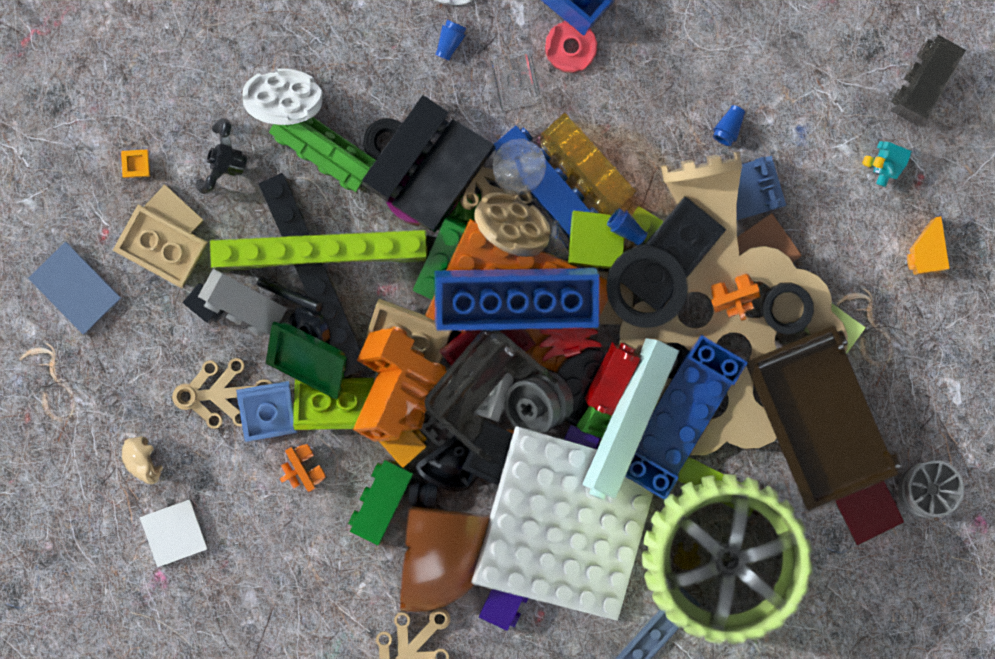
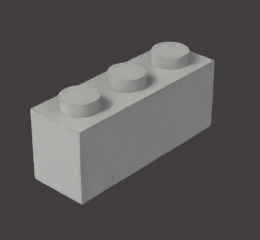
[198,269,287,336]

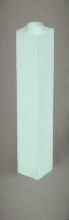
[582,338,679,500]

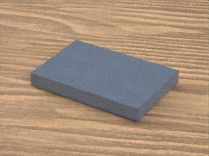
[28,241,122,335]

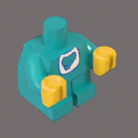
[862,141,912,187]

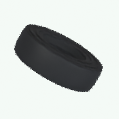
[363,118,402,160]

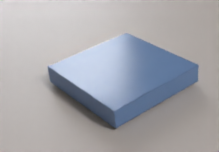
[236,381,297,442]

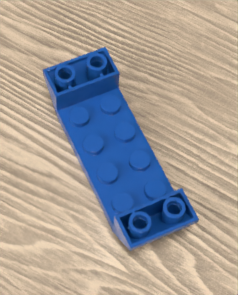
[625,335,748,500]

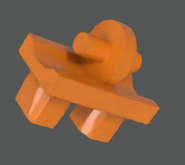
[711,273,761,321]
[279,444,327,492]

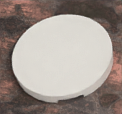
[243,69,323,125]

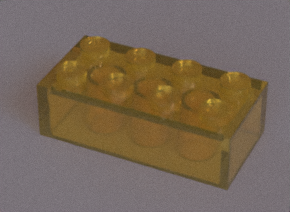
[540,113,637,215]

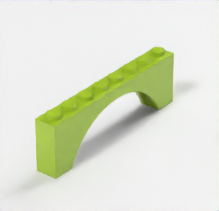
[210,230,428,271]

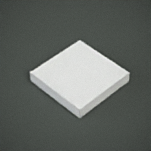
[140,499,208,567]

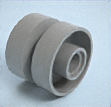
[898,460,964,519]

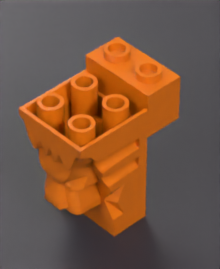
[353,327,454,442]

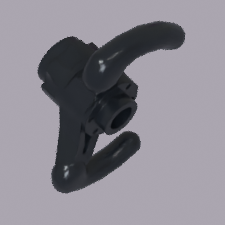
[196,118,247,194]

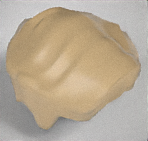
[122,436,163,484]

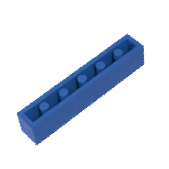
[494,125,598,268]

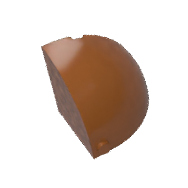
[400,506,490,612]

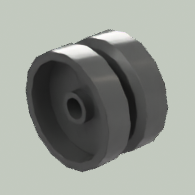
[504,370,574,434]

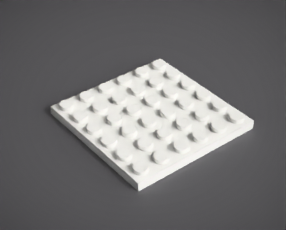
[471,427,653,621]

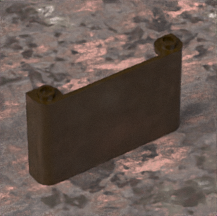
[746,325,901,512]

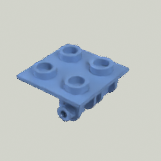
[736,156,786,221]

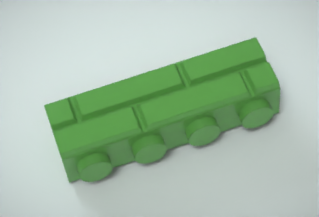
[269,117,376,192]

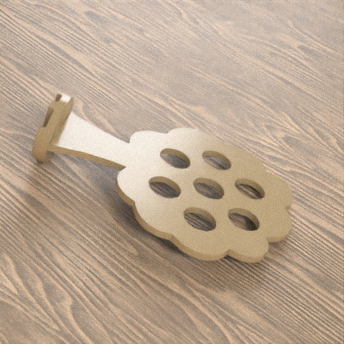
[619,152,848,455]

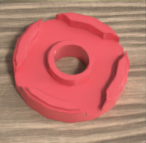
[545,21,597,73]

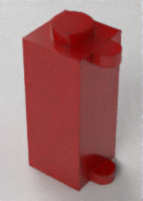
[584,342,640,415]

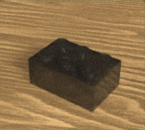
[891,35,966,126]

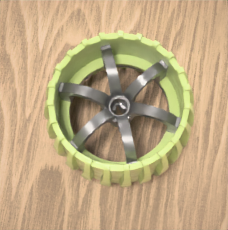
[642,474,813,644]

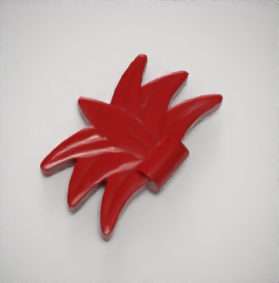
[539,328,602,361]

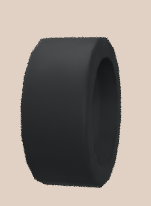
[762,282,814,334]

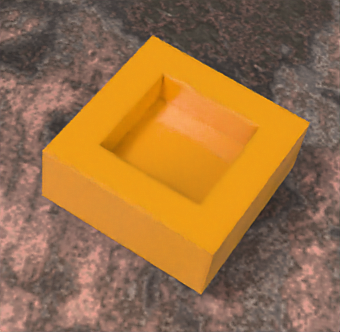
[121,149,150,178]

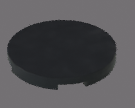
[555,350,607,426]

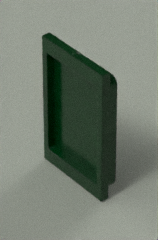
[265,321,347,400]

